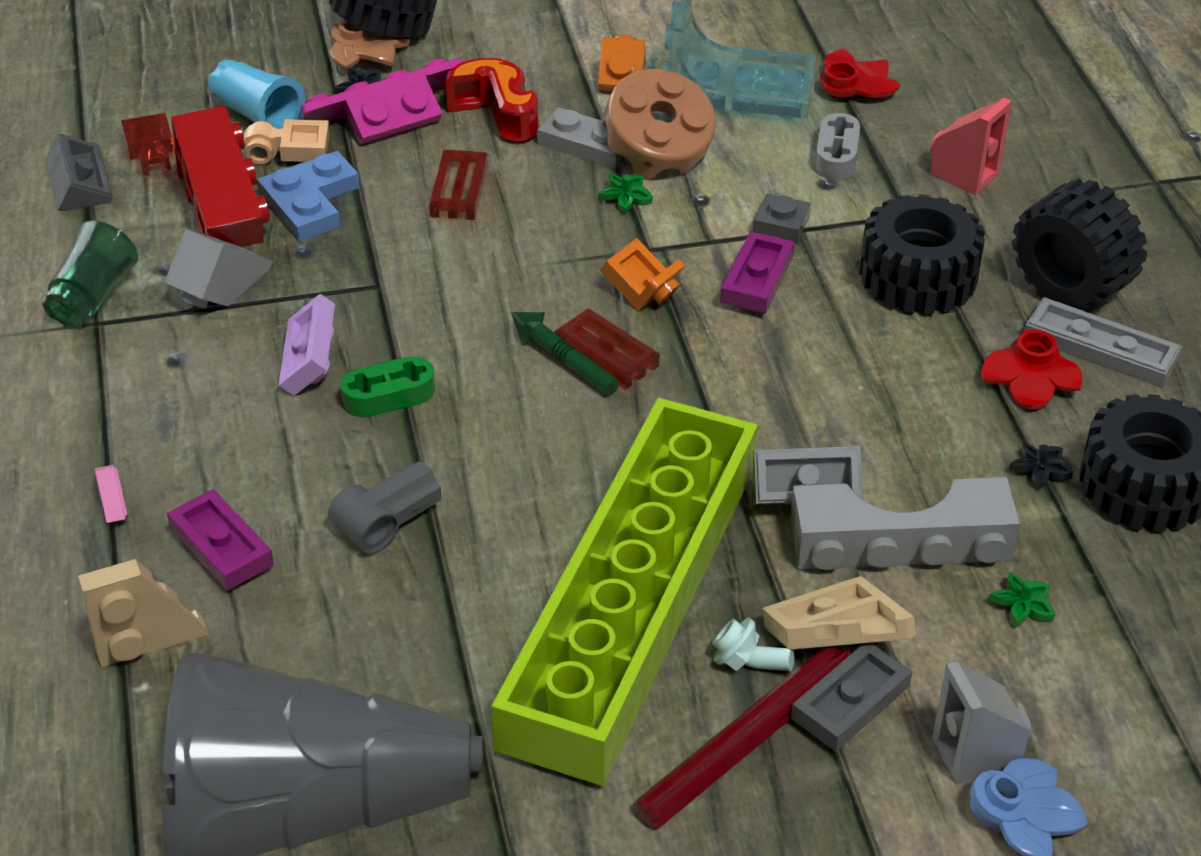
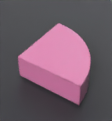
[94,465,128,523]

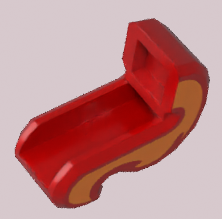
[446,58,539,142]

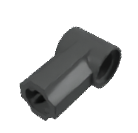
[328,461,442,554]

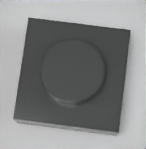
[753,193,811,244]

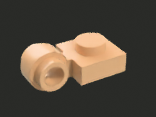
[242,119,329,164]

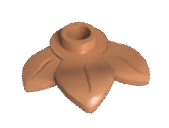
[330,20,409,69]

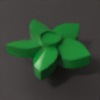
[598,173,653,214]
[988,572,1055,627]

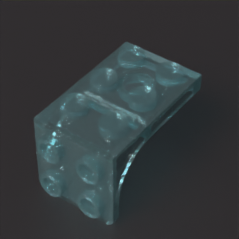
[664,0,816,119]

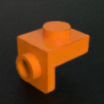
[598,34,646,92]
[600,238,686,311]

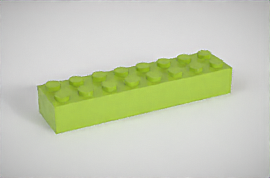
[491,397,758,786]

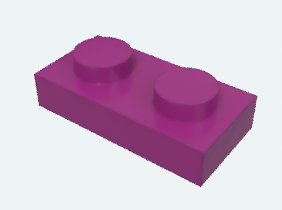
[720,231,795,314]
[167,489,274,591]

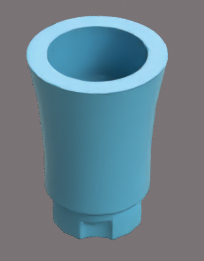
[208,60,305,129]

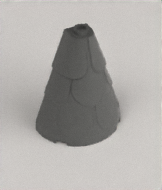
[162,653,483,856]

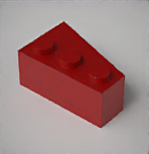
[171,105,270,247]

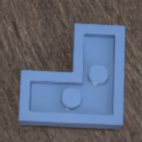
[257,150,360,242]

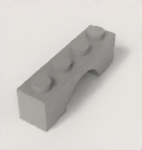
[789,477,1020,570]

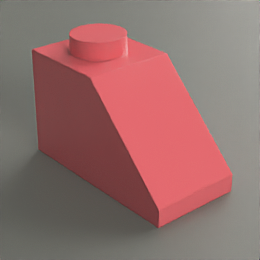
[930,98,1012,195]

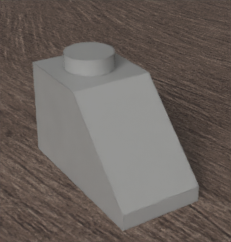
[164,228,273,309]
[932,661,1032,784]

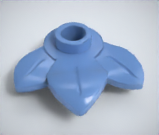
[970,758,1088,856]

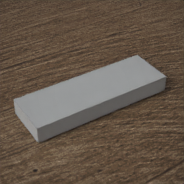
[1024,297,1182,388]

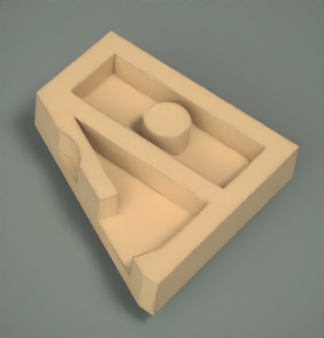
[78,559,208,668]
[762,576,916,650]

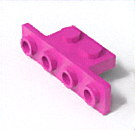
[297,58,462,146]

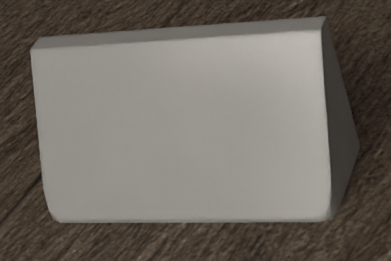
[752,446,863,505]

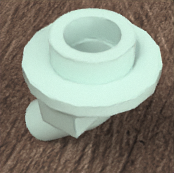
[712,617,794,671]

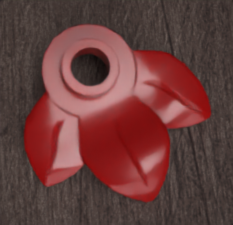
[819,48,900,99]
[981,330,1083,410]

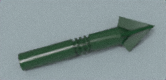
[511,312,620,396]

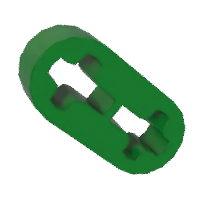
[340,356,435,417]

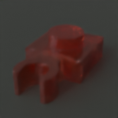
[121,113,174,176]

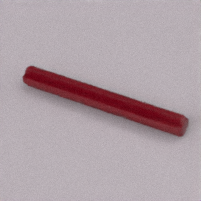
[636,645,850,829]

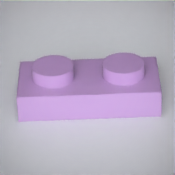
[278,294,335,396]

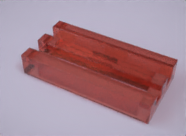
[429,149,488,220]
[554,308,660,390]

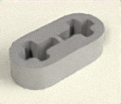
[815,113,860,180]

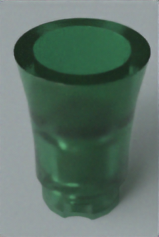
[42,221,138,328]

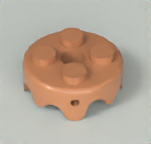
[601,69,716,180]

